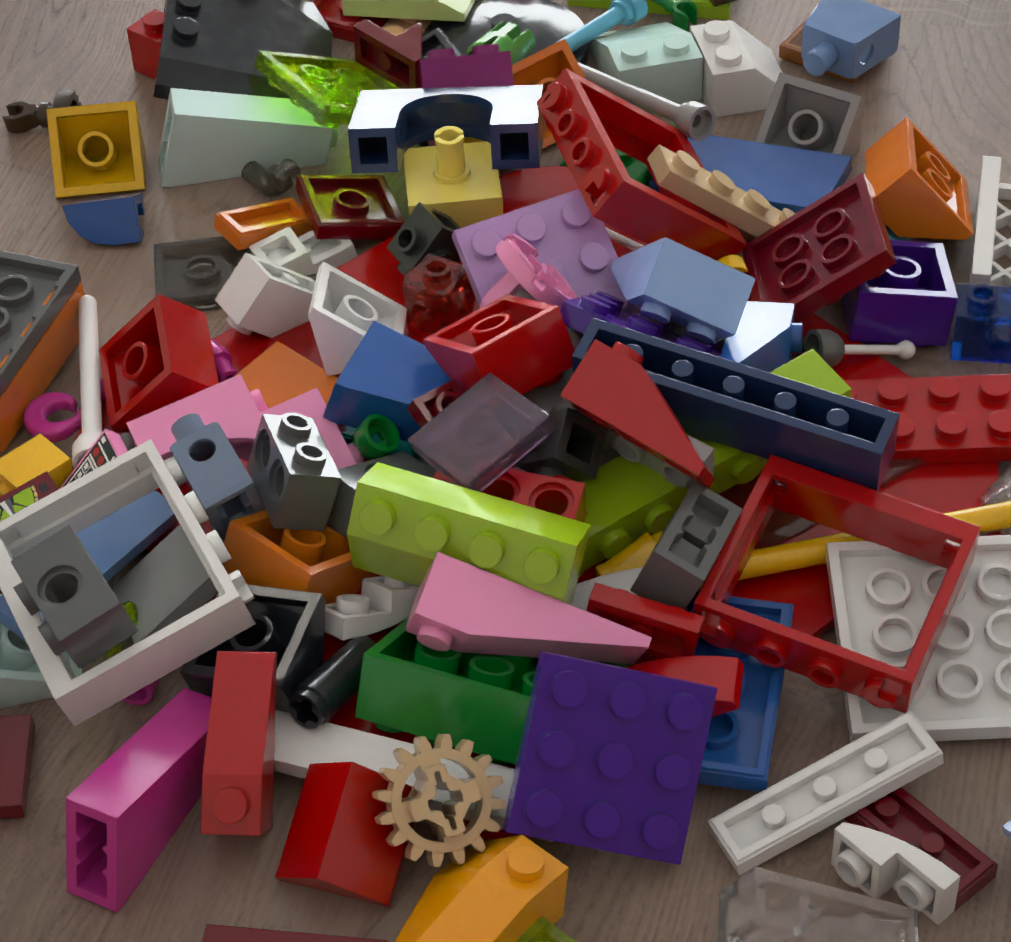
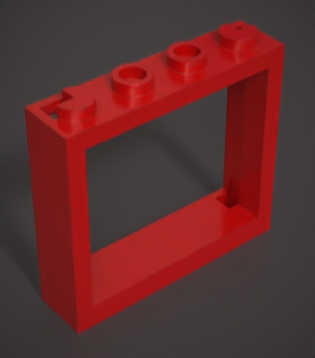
[536,68,747,261]
[694,454,981,714]

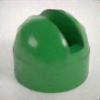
[353,414,400,460]

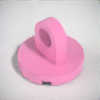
[479,234,577,309]

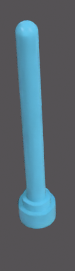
[559,0,648,52]

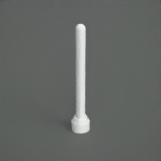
[72,295,102,469]

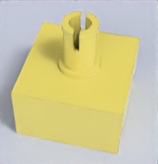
[403,126,503,228]

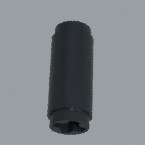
[288,636,376,729]

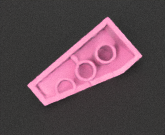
[405,552,652,664]

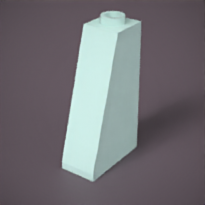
[158,88,338,188]

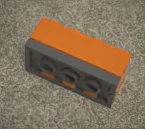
[0,250,84,452]

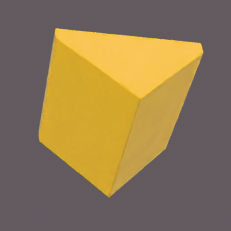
[46,100,146,199]

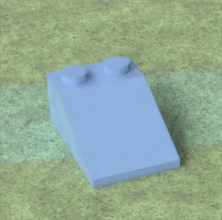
[611,237,756,344]

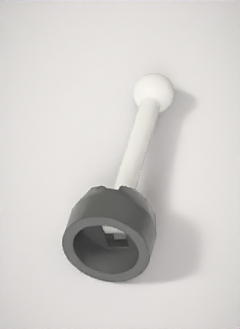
[802,329,916,368]

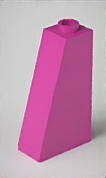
[66,688,212,912]

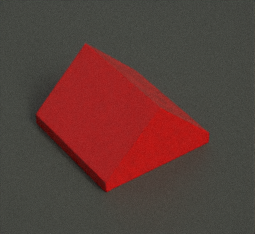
[275,761,414,908]

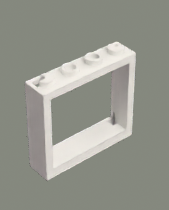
[0,439,256,726]

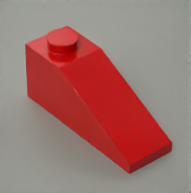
[560,339,715,488]
[201,651,277,836]

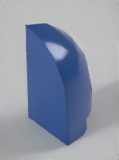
[62,193,145,245]

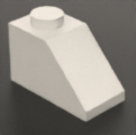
[215,253,315,338]

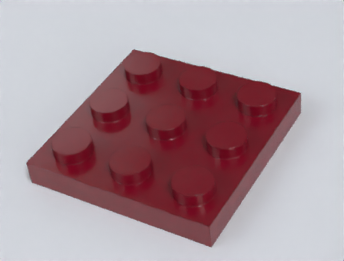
[742,173,897,323]

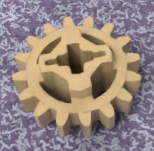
[372,734,506,867]

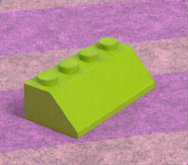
[347,462,591,605]

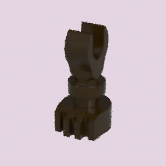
[2,89,81,133]

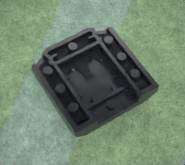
[153,0,332,102]

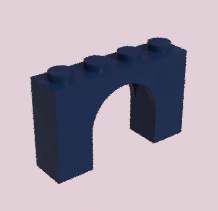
[348,85,545,174]

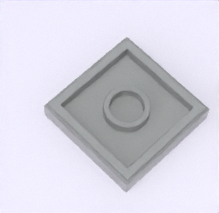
[112,525,218,644]

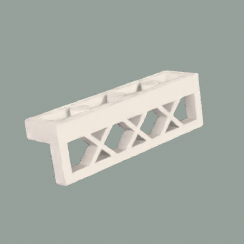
[967,155,1011,315]

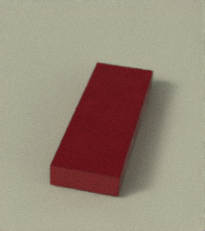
[844,787,998,911]

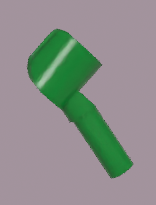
[652,0,697,31]

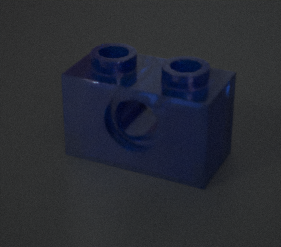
[950,283,1011,364]

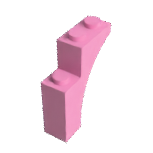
[126,374,365,470]

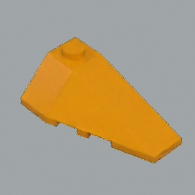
[394,835,569,942]

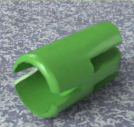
[466,21,536,65]

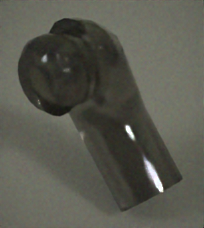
[241,158,301,198]

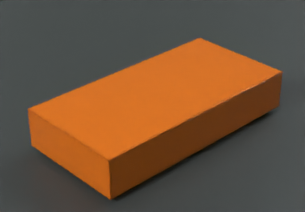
[214,197,312,250]

